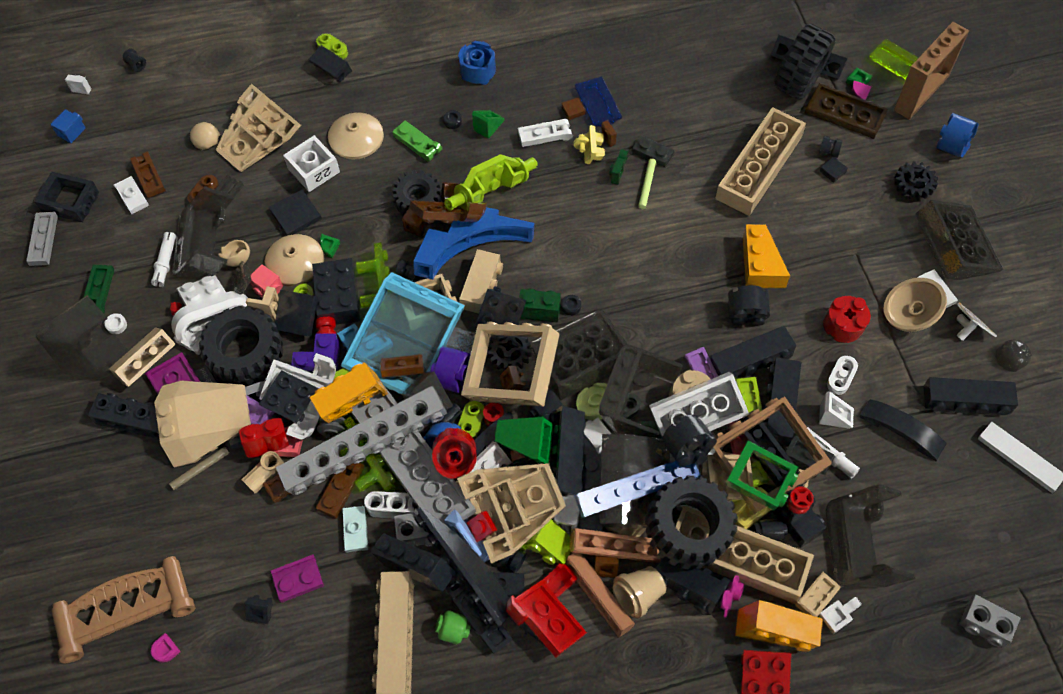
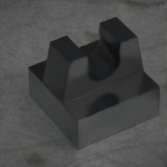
[245,595,273,624]

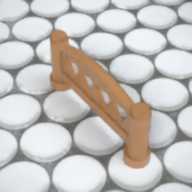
[52,556,195,663]

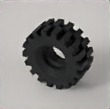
[393,170,442,217]

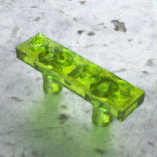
[356,242,394,321]
[340,416,397,492]

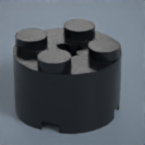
[728,285,770,326]
[662,414,717,467]

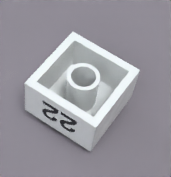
[283,135,340,192]

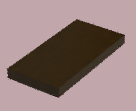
[805,83,888,139]

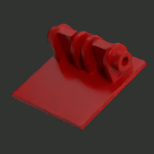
[741,650,791,694]

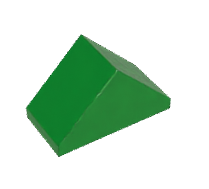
[472,110,505,139]

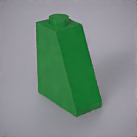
[495,417,553,464]

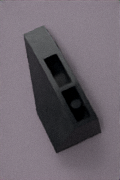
[414,507,510,626]

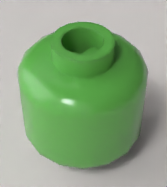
[435,611,471,644]

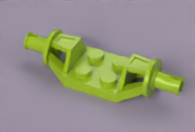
[444,154,537,211]

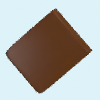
[402,209,425,236]

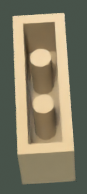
[459,249,503,313]
[109,327,175,387]

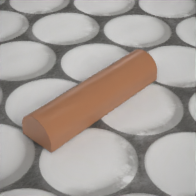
[570,528,661,563]
[565,552,635,638]

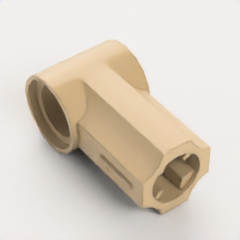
[241,451,284,494]

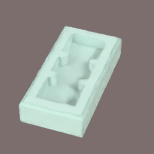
[343,506,368,553]

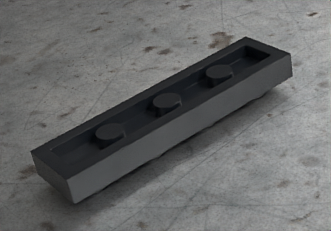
[580,454,605,532]

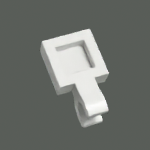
[819,597,861,634]

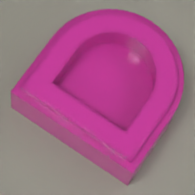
[151,633,181,663]

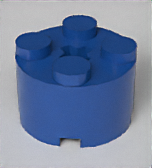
[459,41,496,85]
[936,113,979,157]

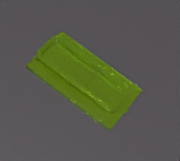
[869,39,928,79]

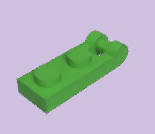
[392,120,442,162]

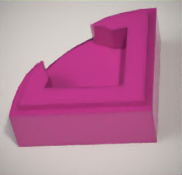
[852,80,872,100]

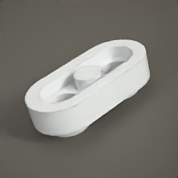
[827,356,858,395]

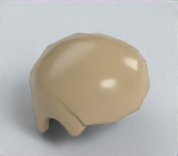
[190,122,220,150]
[218,240,250,267]

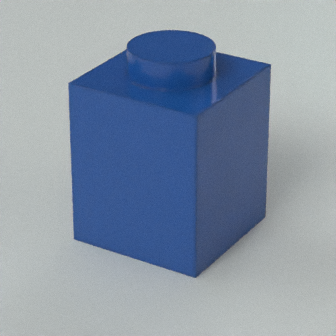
[50,109,86,143]

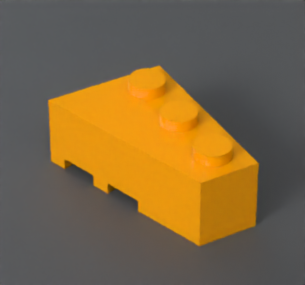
[743,224,790,288]
[310,362,388,423]
[735,600,822,652]

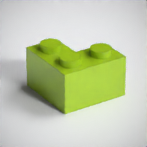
[519,520,571,565]

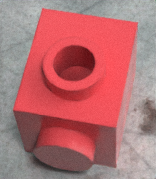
[248,265,283,297]

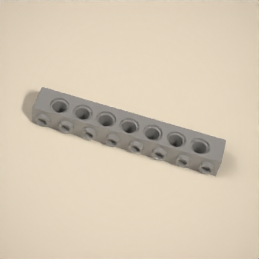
[276,386,447,495]

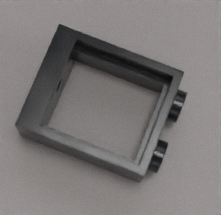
[34,171,99,223]

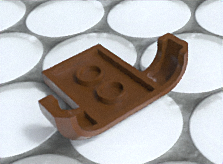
[410,182,487,223]

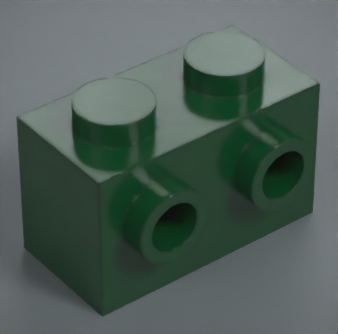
[519,289,561,322]

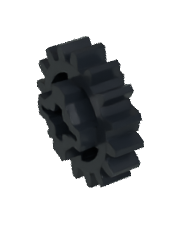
[894,161,938,200]
[487,335,532,370]

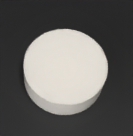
[105,314,127,334]

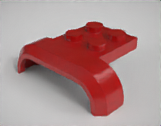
[506,563,587,658]

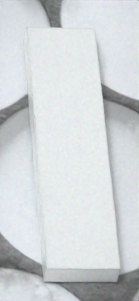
[978,422,1063,493]

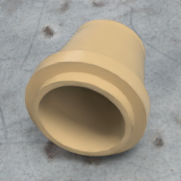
[613,566,666,618]

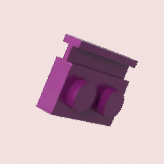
[271,555,324,603]

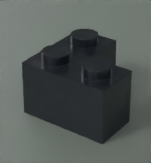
[773,484,826,548]

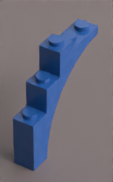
[414,207,535,279]

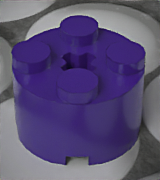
[430,346,471,393]

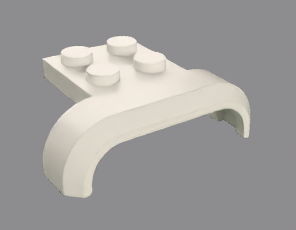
[171,275,248,340]
[259,353,336,440]

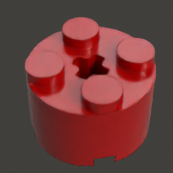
[823,296,871,343]
[432,428,477,479]

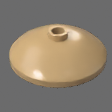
[328,113,384,159]
[265,234,324,286]
[884,278,947,332]

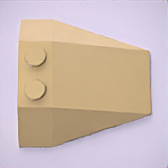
[216,84,301,172]
[155,381,251,468]
[457,464,566,563]

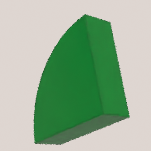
[846,68,872,85]
[320,234,340,258]

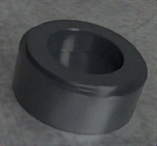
[443,110,462,129]
[561,295,582,316]

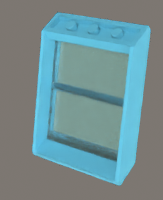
[341,272,465,398]

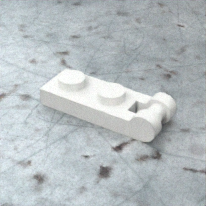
[518,119,573,147]

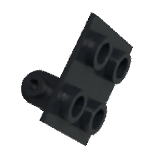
[475,286,526,326]
[259,370,319,423]

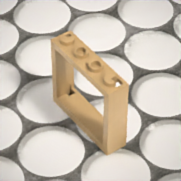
[461,322,559,407]

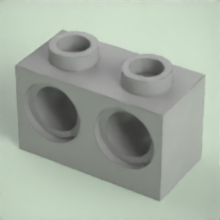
[394,513,432,547]
[959,595,1020,647]

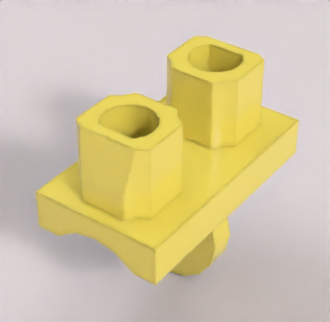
[574,125,605,164]

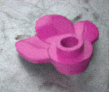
[720,575,744,618]

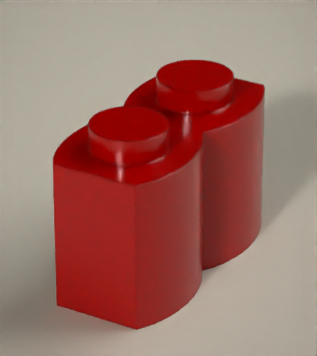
[239,418,289,457]

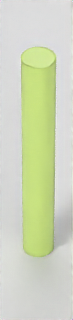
[638,159,656,209]

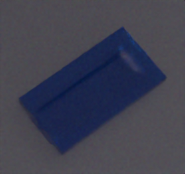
[575,76,622,127]

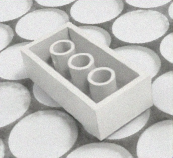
[649,372,749,437]

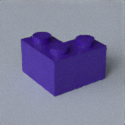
[291,334,340,373]

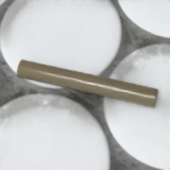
[169,446,229,490]

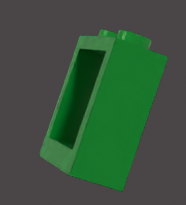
[725,441,798,511]

